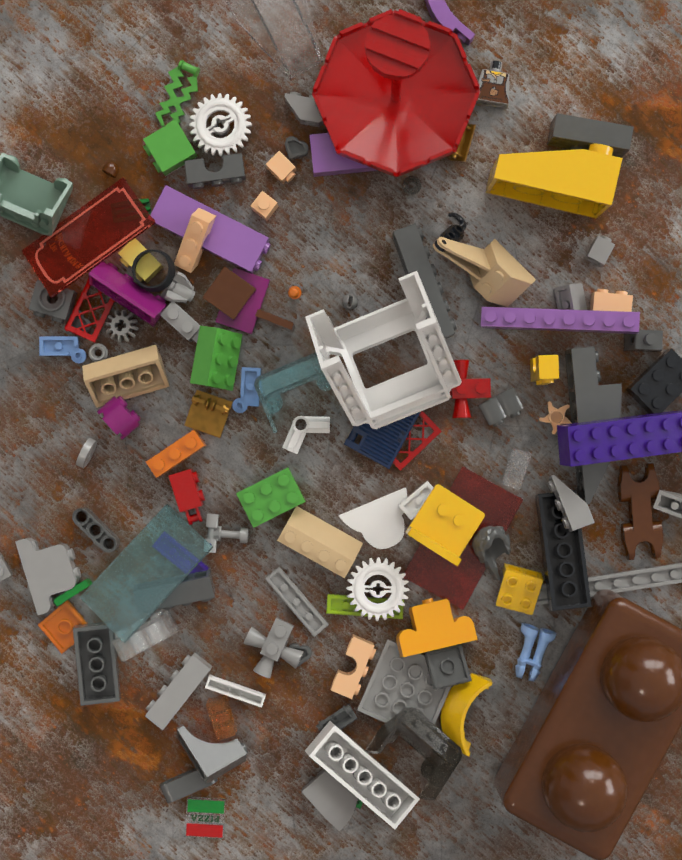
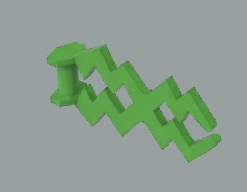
[155,60,200,127]

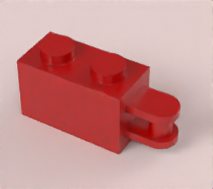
[169,468,205,525]

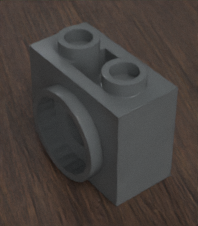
[29,280,78,323]

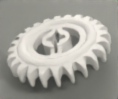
[189,93,252,157]
[346,557,409,621]

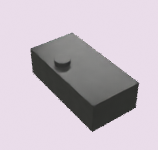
[547,113,634,158]
[73,621,121,706]

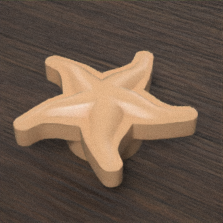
[539,401,572,434]

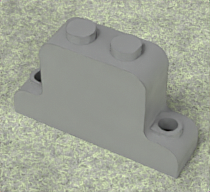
[15,538,81,615]

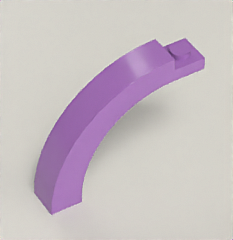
[425,0,475,46]

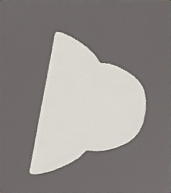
[339,488,407,549]

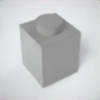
[584,235,615,267]

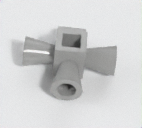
[244,618,304,678]

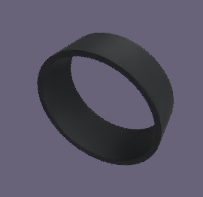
[132,249,175,292]

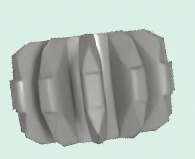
[105,310,139,343]

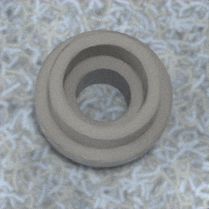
[89,343,108,362]

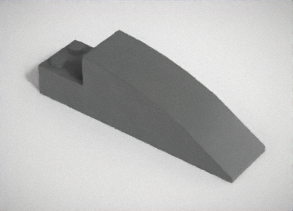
[565,347,622,504]

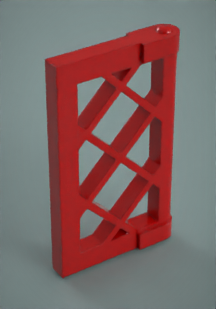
[64,278,115,343]
[393,411,442,471]

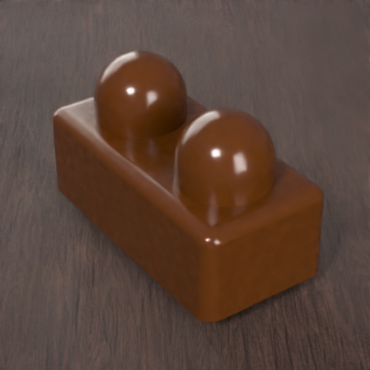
[494,589,682,860]

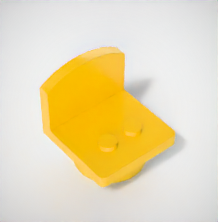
[405,484,485,566]

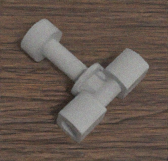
[204,514,249,553]

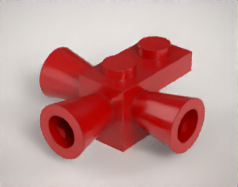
[449,360,491,418]

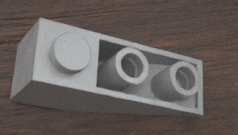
[547,475,595,532]

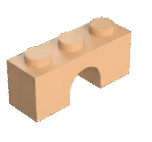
[174,208,216,273]
[330,634,376,699]

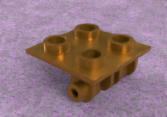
[184,390,233,438]

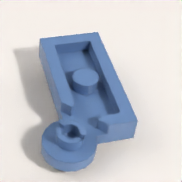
[39,336,87,364]
[232,367,261,413]

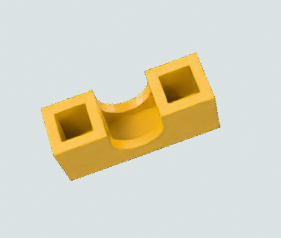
[530,355,559,385]

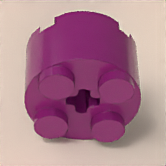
[97,396,140,440]

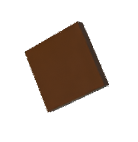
[202,267,256,320]
[255,309,295,333]

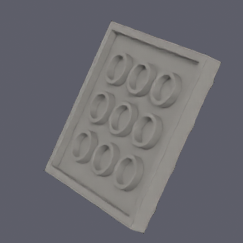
[357,639,451,741]

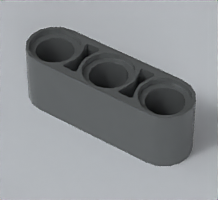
[72,507,120,553]
[159,768,218,803]

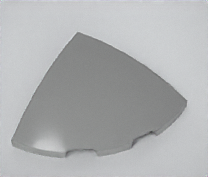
[302,769,359,831]

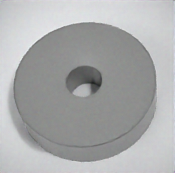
[76,438,97,469]

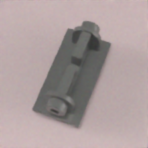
[316,704,358,732]

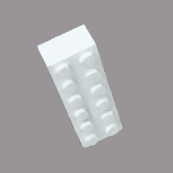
[305,721,420,829]

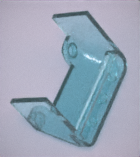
[254,352,332,434]

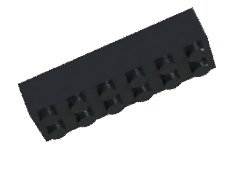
[535,490,592,611]

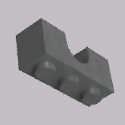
[184,153,246,189]

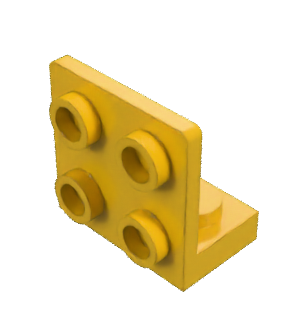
[496,563,543,615]

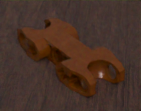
[617,463,663,560]

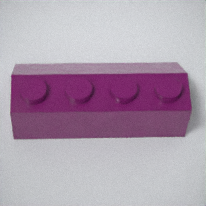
[89,261,167,327]

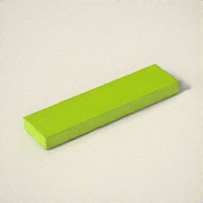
[326,594,404,619]

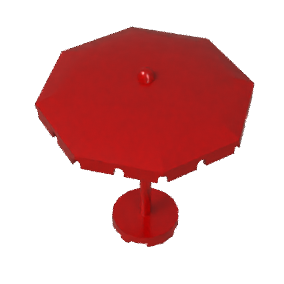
[312,9,480,178]

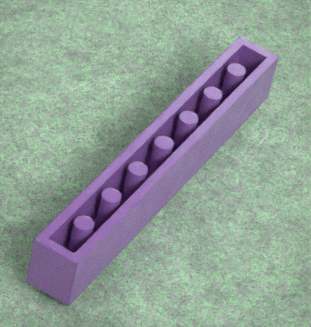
[481,307,640,334]

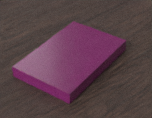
[215,268,270,335]

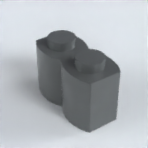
[478,387,524,427]

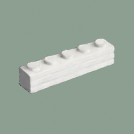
[205,675,266,708]

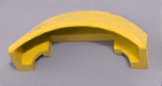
[440,673,493,756]

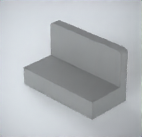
[554,283,587,310]

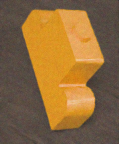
[396,598,478,657]

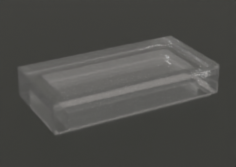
[502,448,532,490]

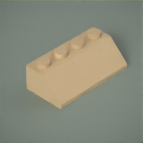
[82,345,170,408]
[277,506,363,578]

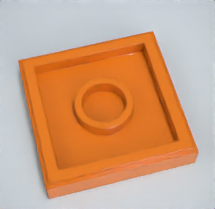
[38,600,88,654]

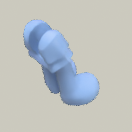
[515,623,557,682]

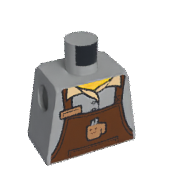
[476,61,510,109]

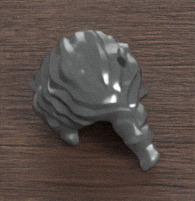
[471,526,511,581]

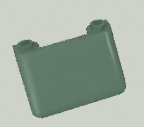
[0,153,73,236]

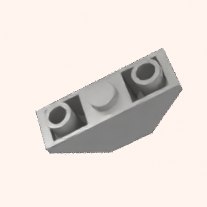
[285,92,324,127]

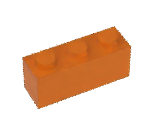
[146,430,207,478]

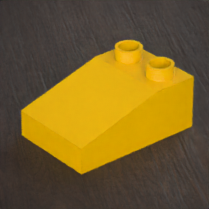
[485,144,623,219]

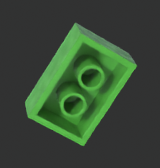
[190,326,243,391]
[236,467,306,528]

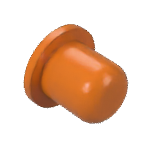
[288,286,302,299]

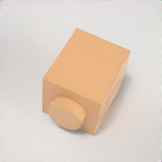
[266,151,296,184]
[251,191,279,221]

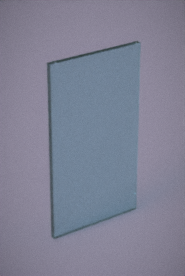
[80,504,213,643]

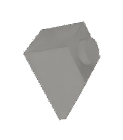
[653,490,682,519]

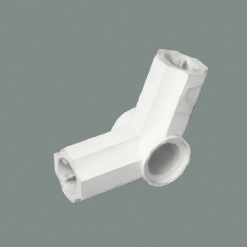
[282,416,330,454]

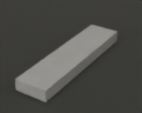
[265,566,329,637]

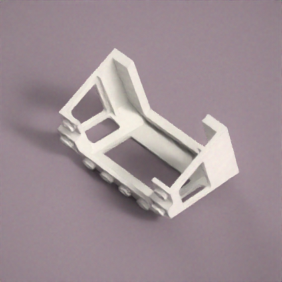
[305,271,462,429]

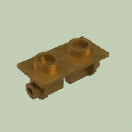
[449,124,476,162]

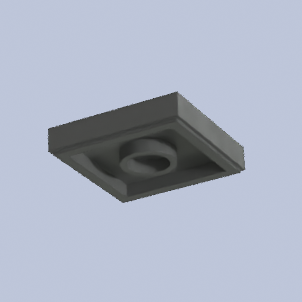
[424,644,472,691]

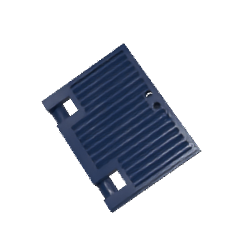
[344,384,420,469]

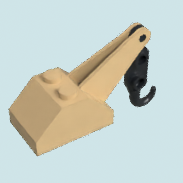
[433,212,536,307]

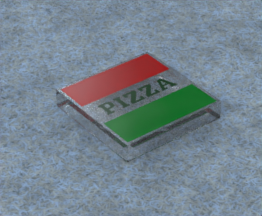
[185,796,226,839]

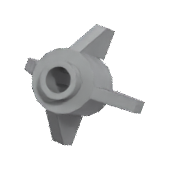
[161,271,195,303]

